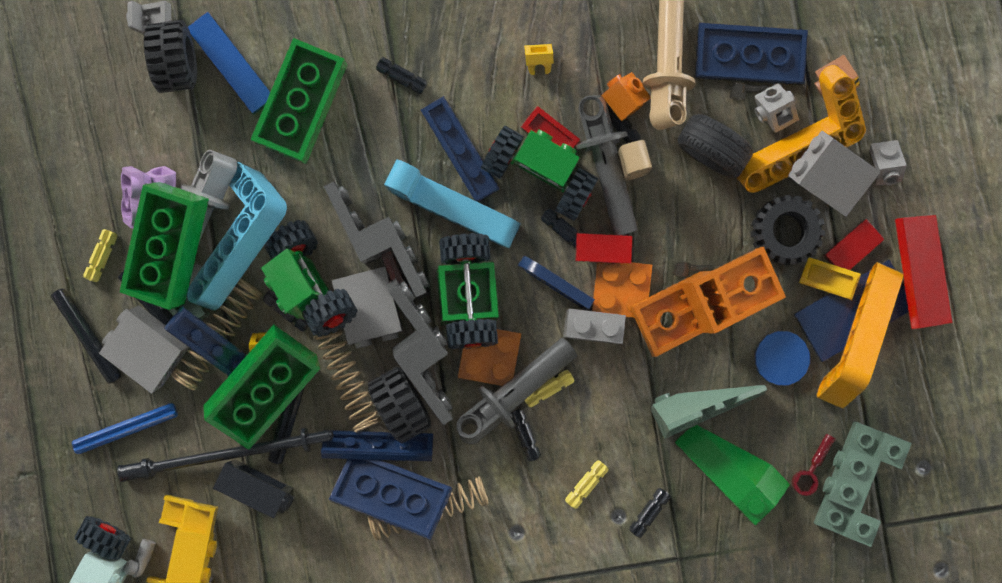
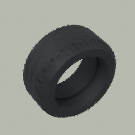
[678,114,753,178]

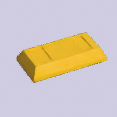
[799,258,861,300]

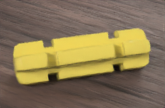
[83,229,117,282]
[525,370,574,407]
[565,460,608,509]

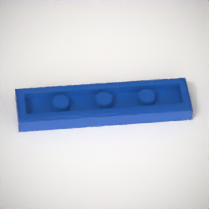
[188,12,270,115]

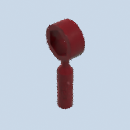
[792,434,836,496]

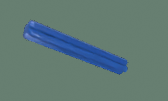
[72,403,178,454]

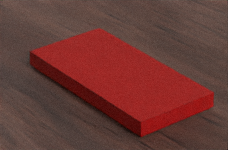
[895,215,953,329]

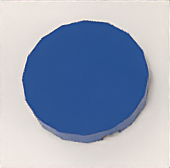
[754,331,810,385]

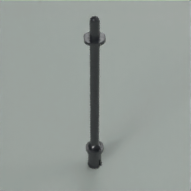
[117,427,334,482]

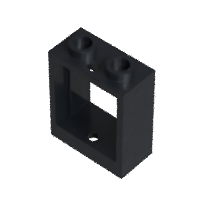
[213,459,295,518]

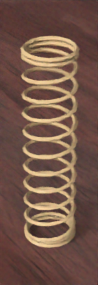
[171,278,263,391]
[309,328,381,433]
[367,476,489,541]

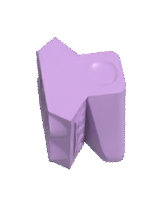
[121,166,176,228]

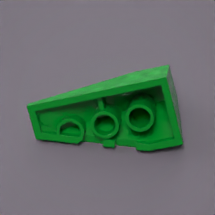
[675,425,790,525]

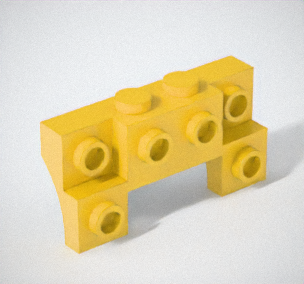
[146,495,218,583]

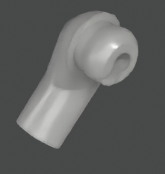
[124,539,156,578]

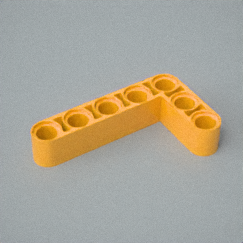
[736,65,866,193]
[817,262,903,409]

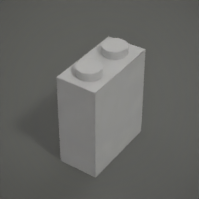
[788,130,880,216]
[332,267,403,349]
[99,306,189,394]
[563,309,626,344]

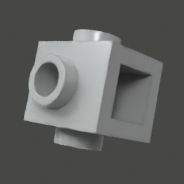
[754,83,799,133]

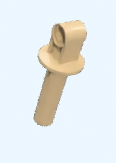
[643,0,695,130]

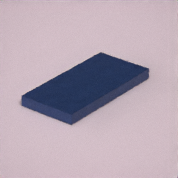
[695,23,808,86]
[793,260,909,362]
[329,459,453,541]

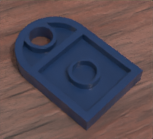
[518,256,595,311]

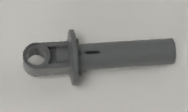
[576,95,638,235]
[457,338,578,445]

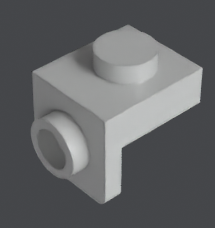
[126,1,171,35]
[869,140,907,186]

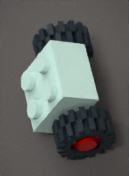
[69,516,131,583]

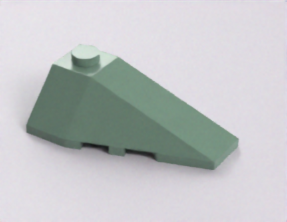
[650,385,767,439]

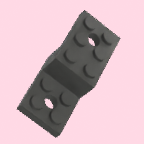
[324,182,431,299]
[387,278,453,425]

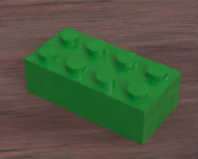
[250,38,348,165]
[120,182,209,310]
[203,325,320,450]

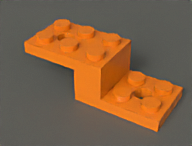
[630,247,786,357]

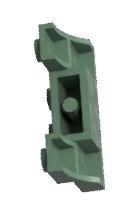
[814,421,912,547]

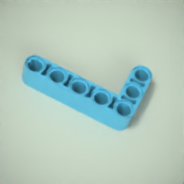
[384,159,521,248]
[187,162,287,310]

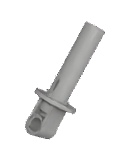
[180,150,237,242]

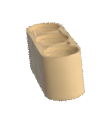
[618,140,652,181]

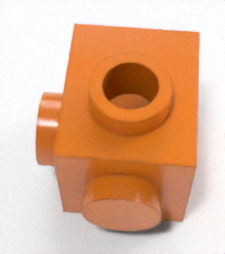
[601,72,651,121]

